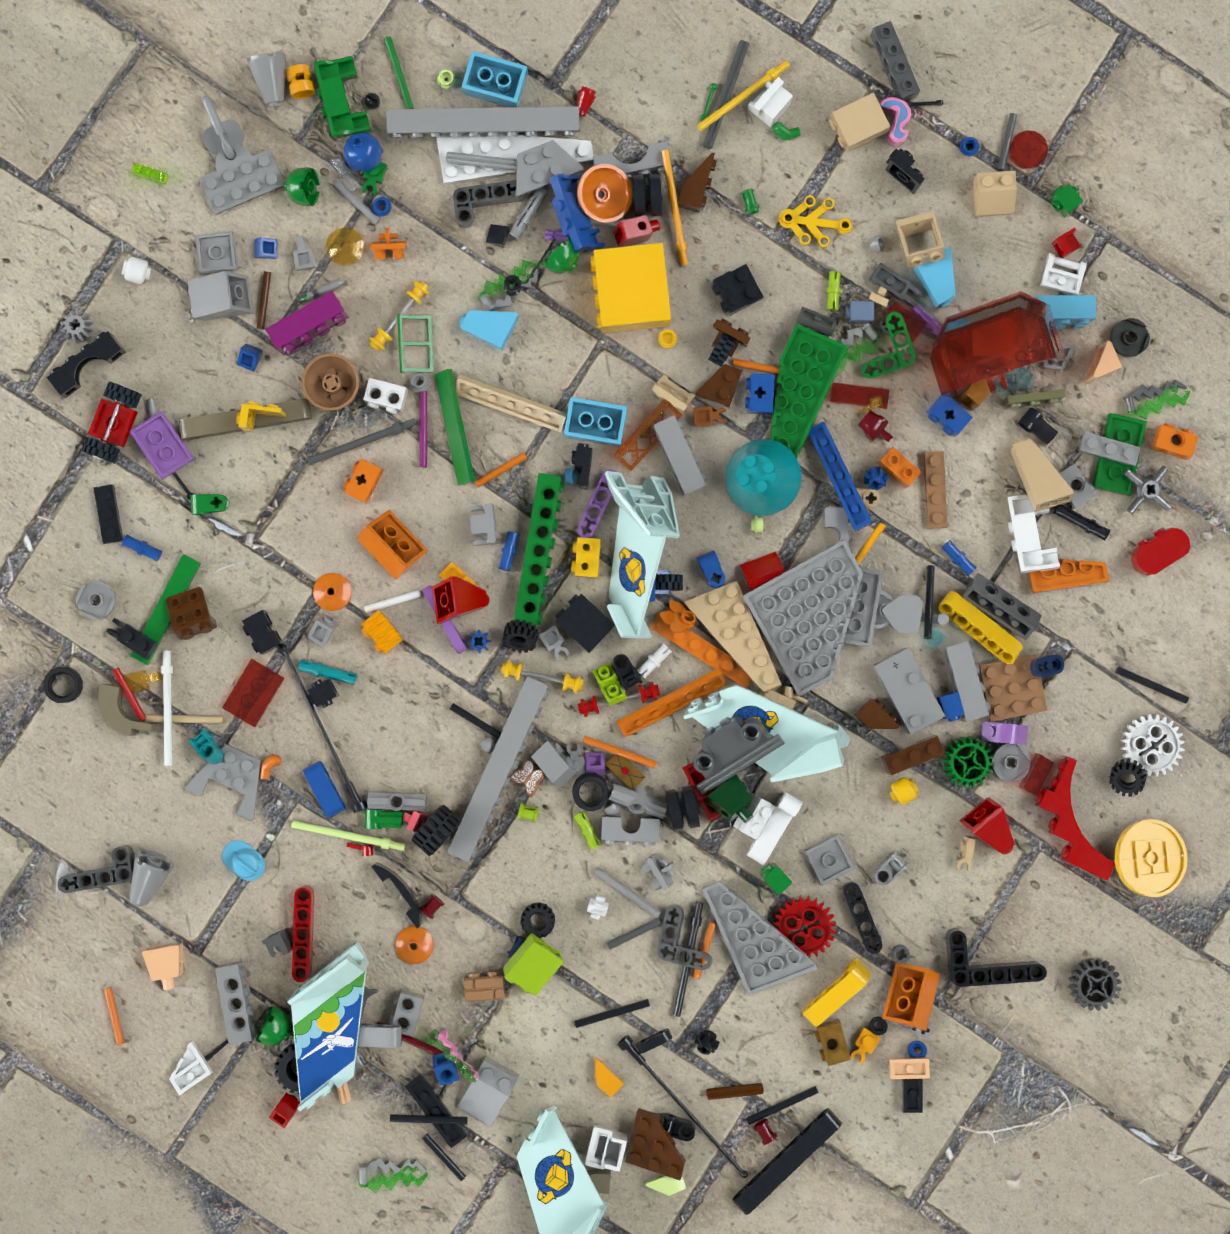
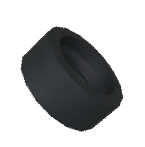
[43,667,83,703]
[572,773,609,811]

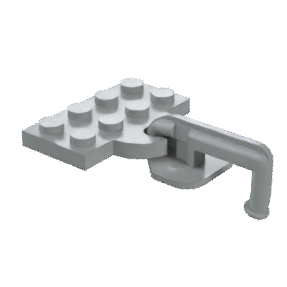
[199,96,285,215]
[843,568,949,647]

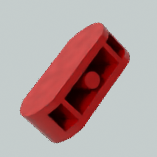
[1131,527,1190,575]

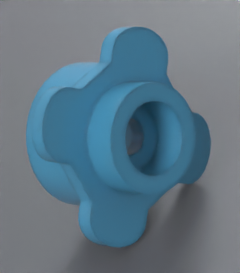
[565,466,577,486]

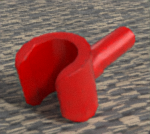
[347,842,373,856]

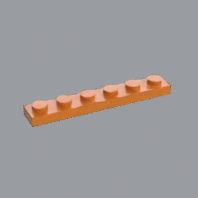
[650,612,752,689]
[617,668,727,738]

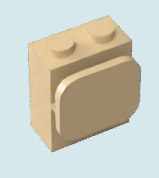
[829,92,890,151]

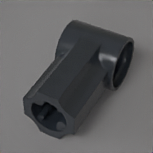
[1018,407,1058,445]

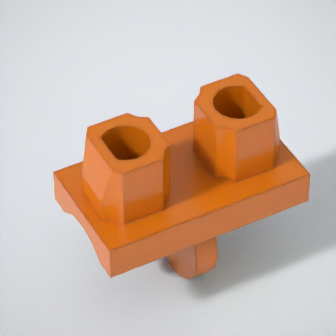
[370,228,407,260]

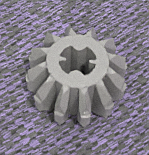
[60,310,94,343]

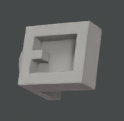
[307,613,339,647]

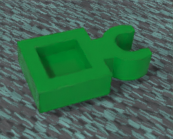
[362,162,387,196]

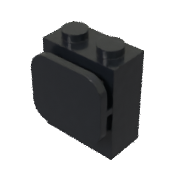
[555,593,615,653]

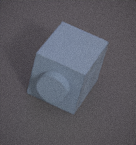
[845,301,874,324]

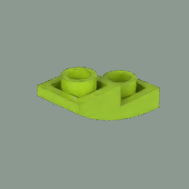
[592,663,627,706]

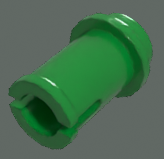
[741,189,760,215]

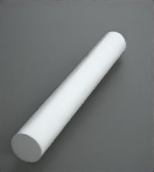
[364,590,421,613]

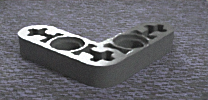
[657,905,713,970]

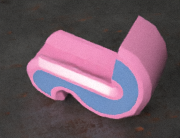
[879,97,911,147]

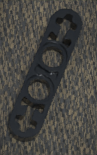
[843,882,883,954]

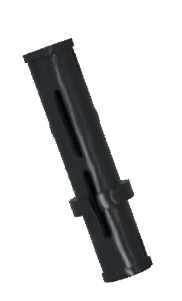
[1053,504,1111,541]

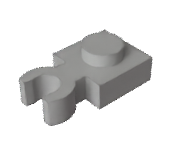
[539,625,569,661]
[566,743,586,777]

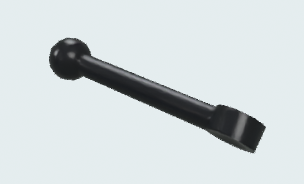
[905,100,944,107]
[173,472,195,500]
[205,1039,229,1061]

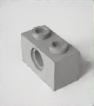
[1059,464,1095,509]

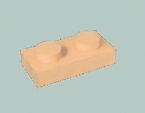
[889,1057,930,1079]

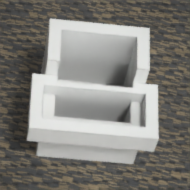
[748,77,793,128]
[585,1125,627,1172]

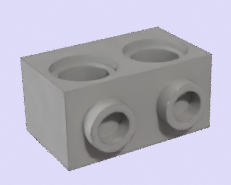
[389,990,425,1036]

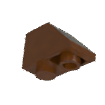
[854,699,900,729]

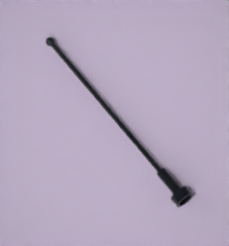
[279,644,368,814]
[617,1035,748,1178]

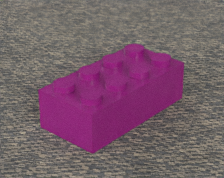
[265,291,349,356]

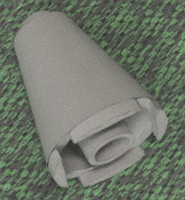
[247,52,286,108]
[130,850,173,906]

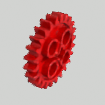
[774,895,836,957]

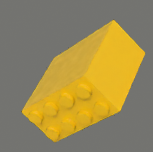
[590,243,671,334]

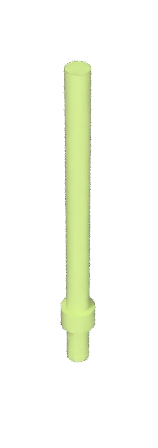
[291,820,406,851]

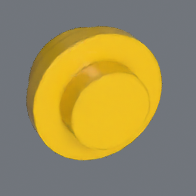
[658,329,677,349]

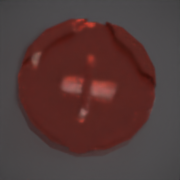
[1010,130,1048,169]

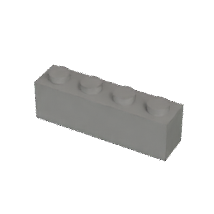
[652,415,707,496]
[943,641,990,722]

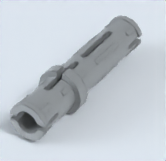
[507,187,548,240]

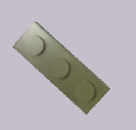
[1004,389,1066,409]

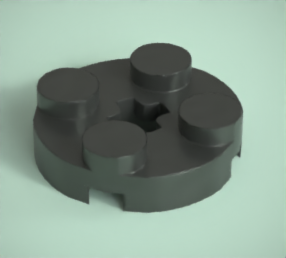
[1110,318,1150,357]

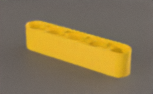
[938,591,1023,664]

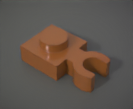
[693,406,727,427]

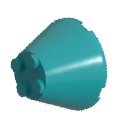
[725,439,802,516]

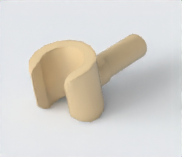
[782,686,808,704]

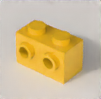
[571,537,601,578]

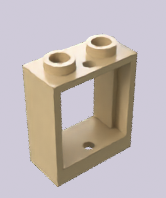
[896,211,946,268]

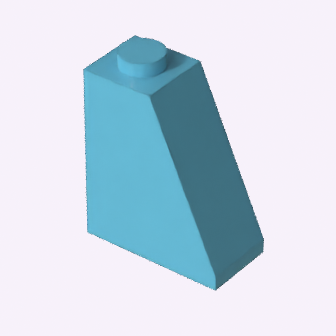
[913,246,956,309]
[459,310,519,351]

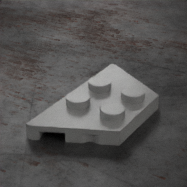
[515,140,584,198]

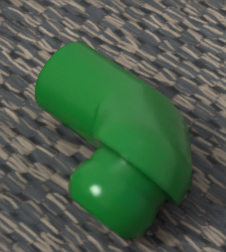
[773,122,801,141]

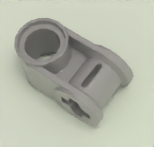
[872,850,909,885]

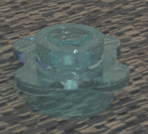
[923,626,946,649]

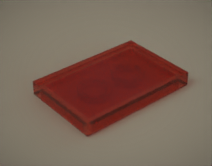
[222,658,285,727]

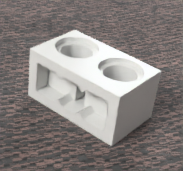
[363,378,408,414]

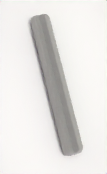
[446,152,517,171]

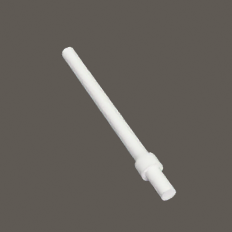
[161,651,173,766]

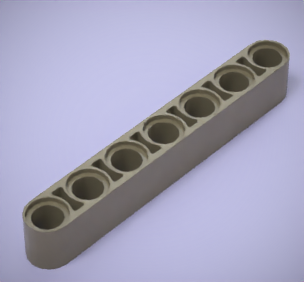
[179,399,312,440]

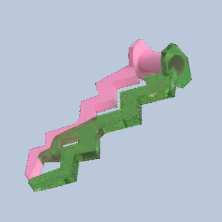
[426,1029,478,1083]

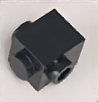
[307,679,340,708]

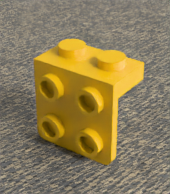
[236,401,286,433]

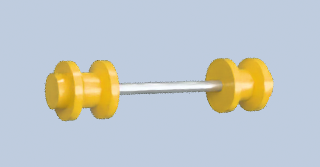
[369,280,430,351]
[501,659,584,694]

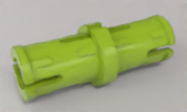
[826,271,841,311]
[573,811,602,850]

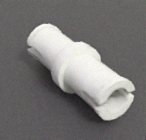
[636,643,672,679]

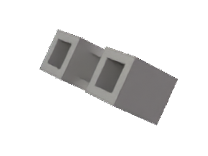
[822,507,853,554]
[601,815,660,846]

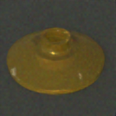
[326,227,364,266]

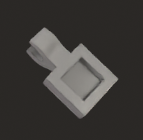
[293,235,316,271]

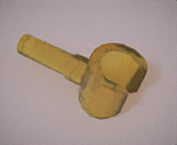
[859,396,882,414]

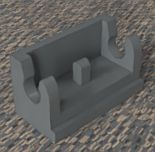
[262,928,293,957]

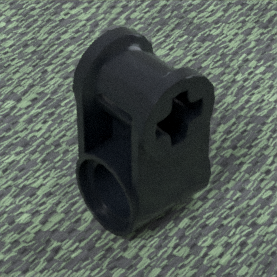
[612,654,643,691]
[662,1113,695,1141]

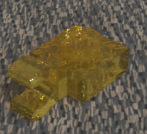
[125,670,162,693]

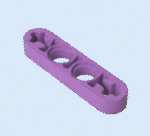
[577,469,616,538]
[422,585,467,654]

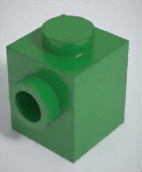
[1050,183,1083,217]

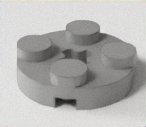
[76,581,117,619]
[991,743,1031,782]

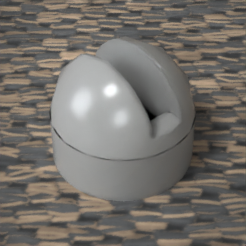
[868,236,884,252]
[479,738,496,754]
[604,801,620,816]

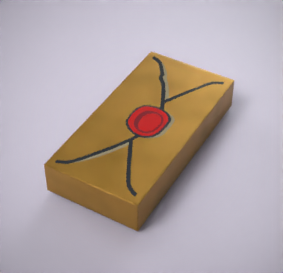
[605,754,646,790]

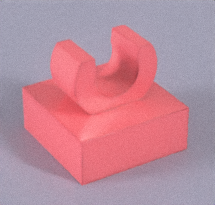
[402,811,428,832]

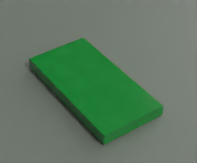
[1092,413,1147,496]

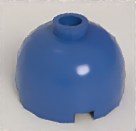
[344,132,383,172]

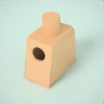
[142,942,183,990]

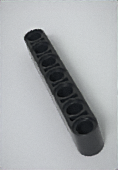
[732,1108,842,1215]

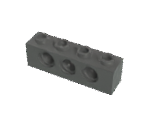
[870,21,920,101]
[962,573,1042,640]

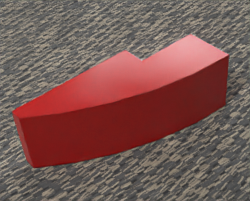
[682,762,722,822]

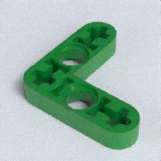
[862,311,916,379]

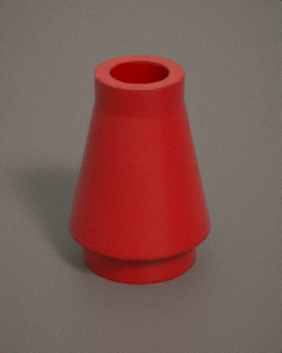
[576,86,596,117]

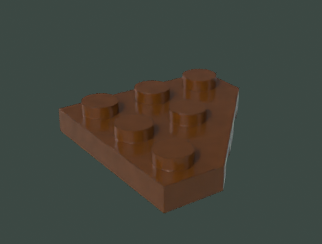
[625,1108,686,1181]

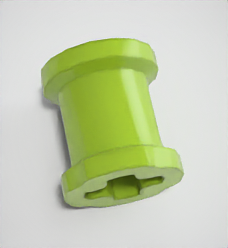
[517,803,539,823]

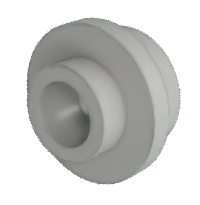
[410,373,430,392]

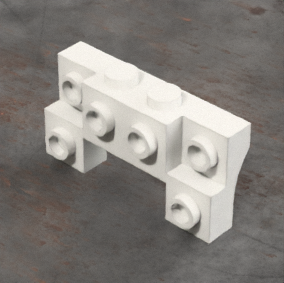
[1007,495,1060,574]

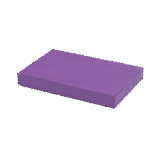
[129,411,195,480]

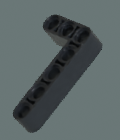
[946,928,1047,987]

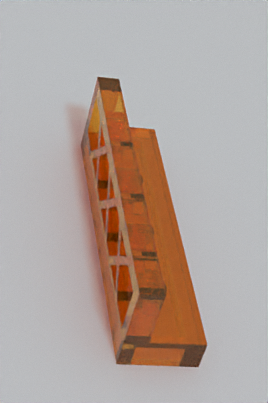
[614,399,683,471]

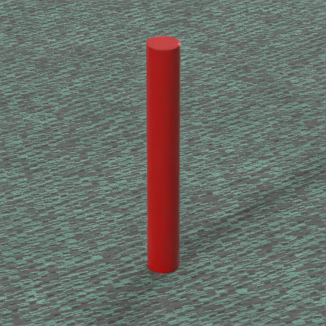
[112,667,147,721]

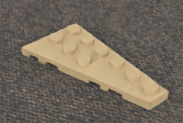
[684,581,781,693]

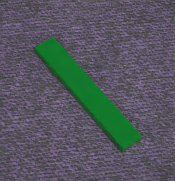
[435,369,475,486]
[130,554,201,665]

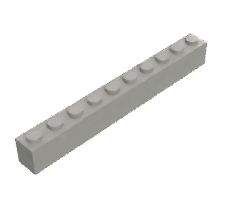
[386,106,579,138]
[447,676,550,862]

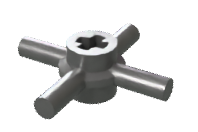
[1123,466,1172,515]

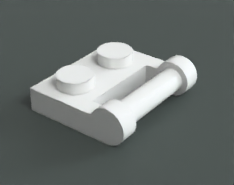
[1040,253,1087,295]

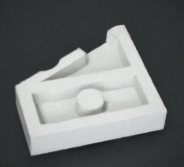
[169,1041,213,1096]

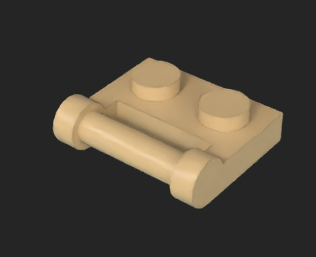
[652,374,696,411]

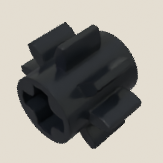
[694,1030,720,1055]

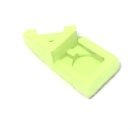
[643,1175,686,1196]

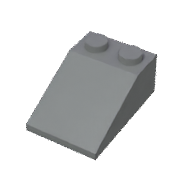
[457,1056,519,1126]

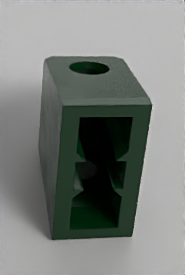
[706,775,753,823]

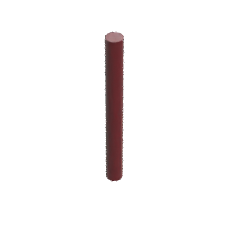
[377,1021,445,1055]

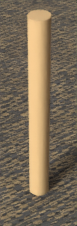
[146,714,224,724]

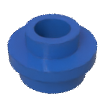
[960,137,979,157]
[372,197,392,217]
[907,1041,927,1058]

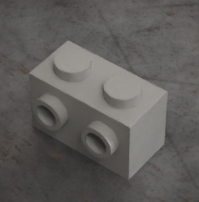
[531,741,577,787]

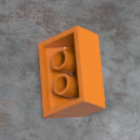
[357,510,428,580]
[882,962,940,1031]

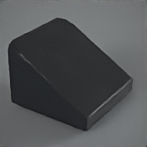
[486,224,509,248]

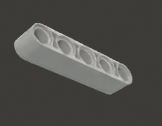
[358,1023,402,1048]

